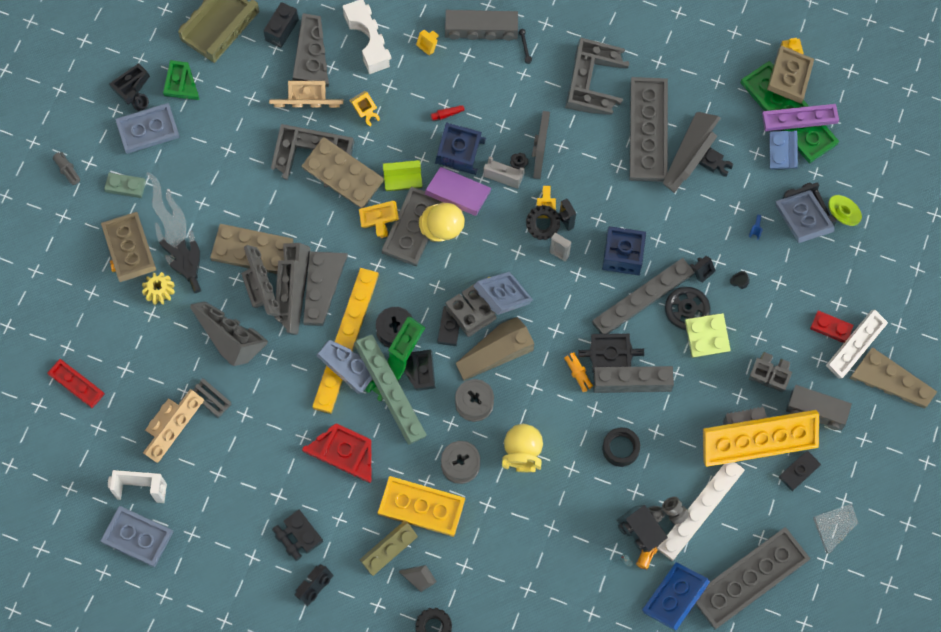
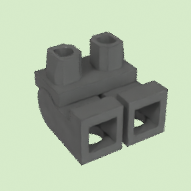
[445,283,497,337]
[749,352,792,393]

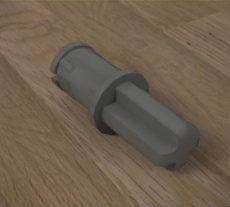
[53,152,80,185]

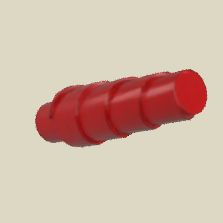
[430,105,465,121]

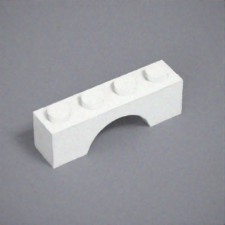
[343,0,391,74]

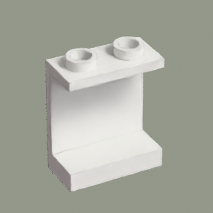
[108,470,167,503]

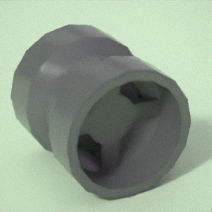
[662,497,689,525]

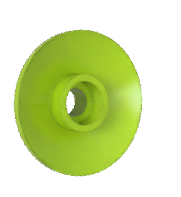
[828,195,862,226]

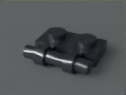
[272,509,323,561]

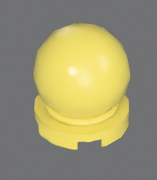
[419,202,465,242]
[502,424,543,472]

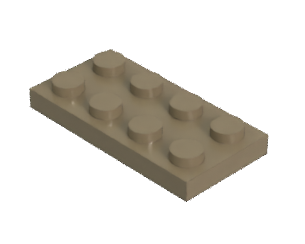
[301,137,384,208]
[101,212,156,282]
[210,224,294,274]

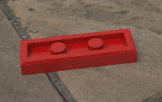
[47,359,105,409]

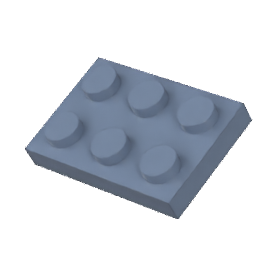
[115,103,180,154]
[776,190,834,243]
[474,272,533,315]
[100,506,173,568]

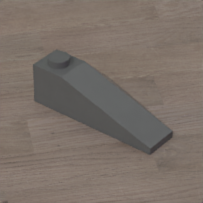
[190,302,268,366]

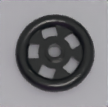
[665,287,711,330]

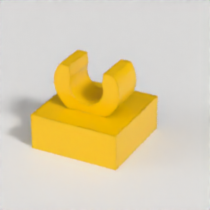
[416,30,439,56]
[781,38,804,55]

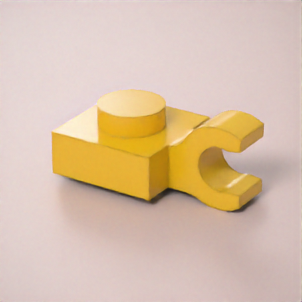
[537,186,556,218]

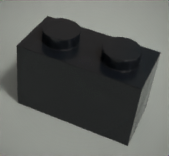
[263,2,299,48]

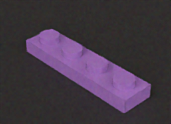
[762,104,839,131]

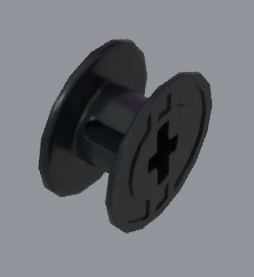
[376,307,412,348]

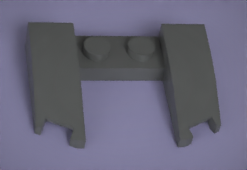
[565,38,629,115]
[271,124,355,188]

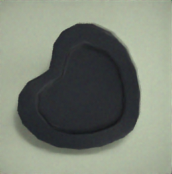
[730,271,750,289]

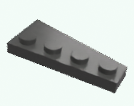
[292,13,329,87]
[303,251,348,326]

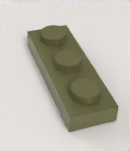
[359,520,418,576]

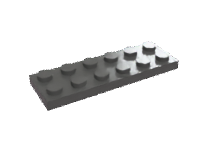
[629,77,668,182]
[695,527,811,630]

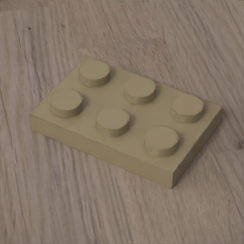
[767,46,814,103]

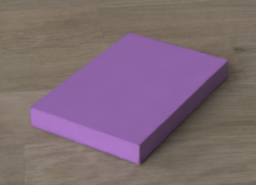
[425,167,491,216]

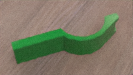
[365,317,426,401]

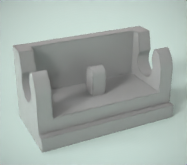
[483,156,525,189]

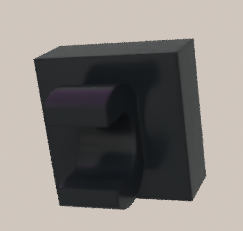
[690,256,716,283]

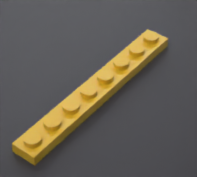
[312,268,379,414]

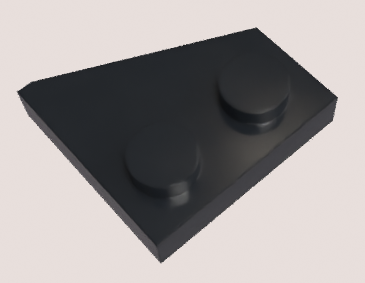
[109,63,150,105]
[404,349,436,391]

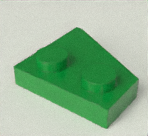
[163,60,199,100]

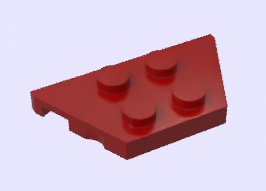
[302,423,372,483]

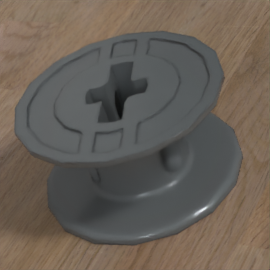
[455,379,494,422]
[441,441,480,484]

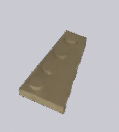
[850,347,937,409]

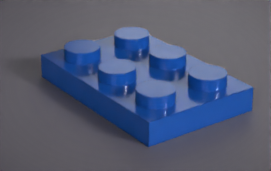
[642,562,710,631]

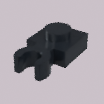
[698,148,733,177]

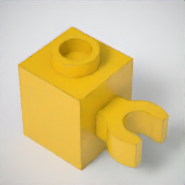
[349,91,380,126]

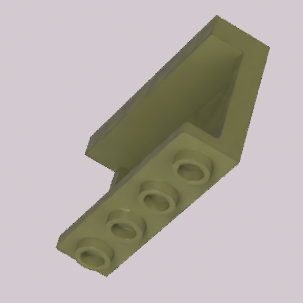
[178,0,260,63]

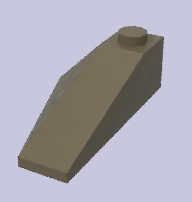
[456,317,534,381]

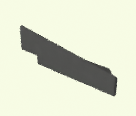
[663,112,721,193]
[275,243,311,335]

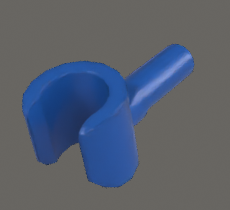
[749,214,763,240]

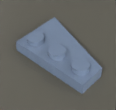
[316,340,373,394]

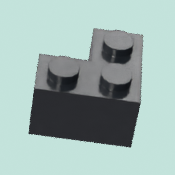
[617,505,668,552]

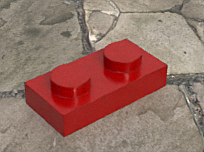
[810,310,854,343]

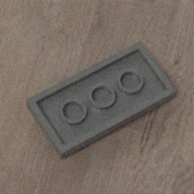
[382,186,443,267]

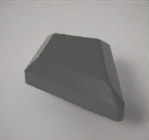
[399,565,437,592]

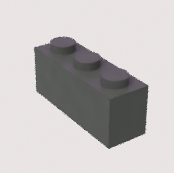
[786,385,852,430]

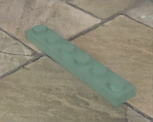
[354,335,427,445]

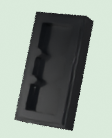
[559,198,576,231]
[438,306,460,346]
[779,450,821,492]

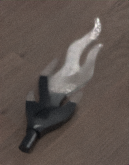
[146,172,201,293]

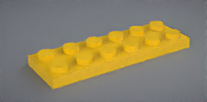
[703,410,819,467]

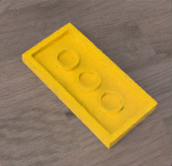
[378,476,465,537]

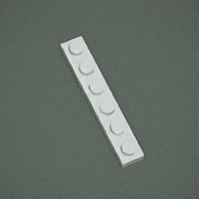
[657,462,744,562]

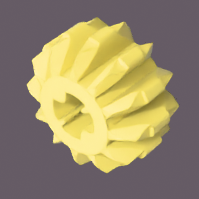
[142,272,175,305]

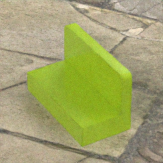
[383,160,422,192]

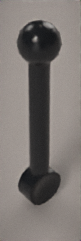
[519,29,532,64]

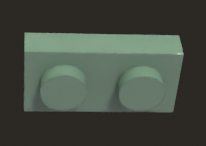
[104,173,146,198]

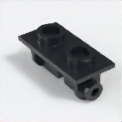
[294,564,334,607]

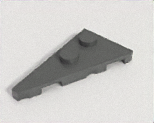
[532,111,550,179]

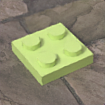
[685,313,730,358]

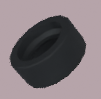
[602,427,641,467]

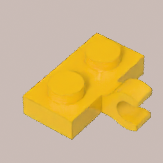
[359,201,399,238]

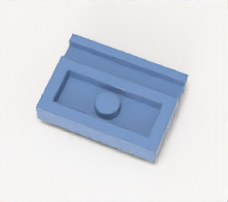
[770,131,798,170]

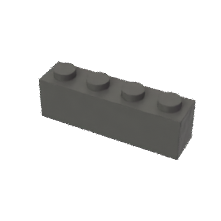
[445,10,518,41]
[593,366,674,393]

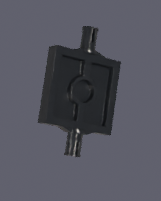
[578,333,644,373]

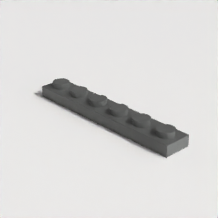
[592,258,694,334]

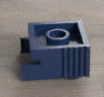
[435,122,486,175]
[602,226,646,275]

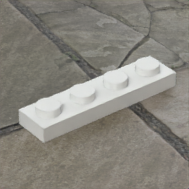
[826,310,888,379]

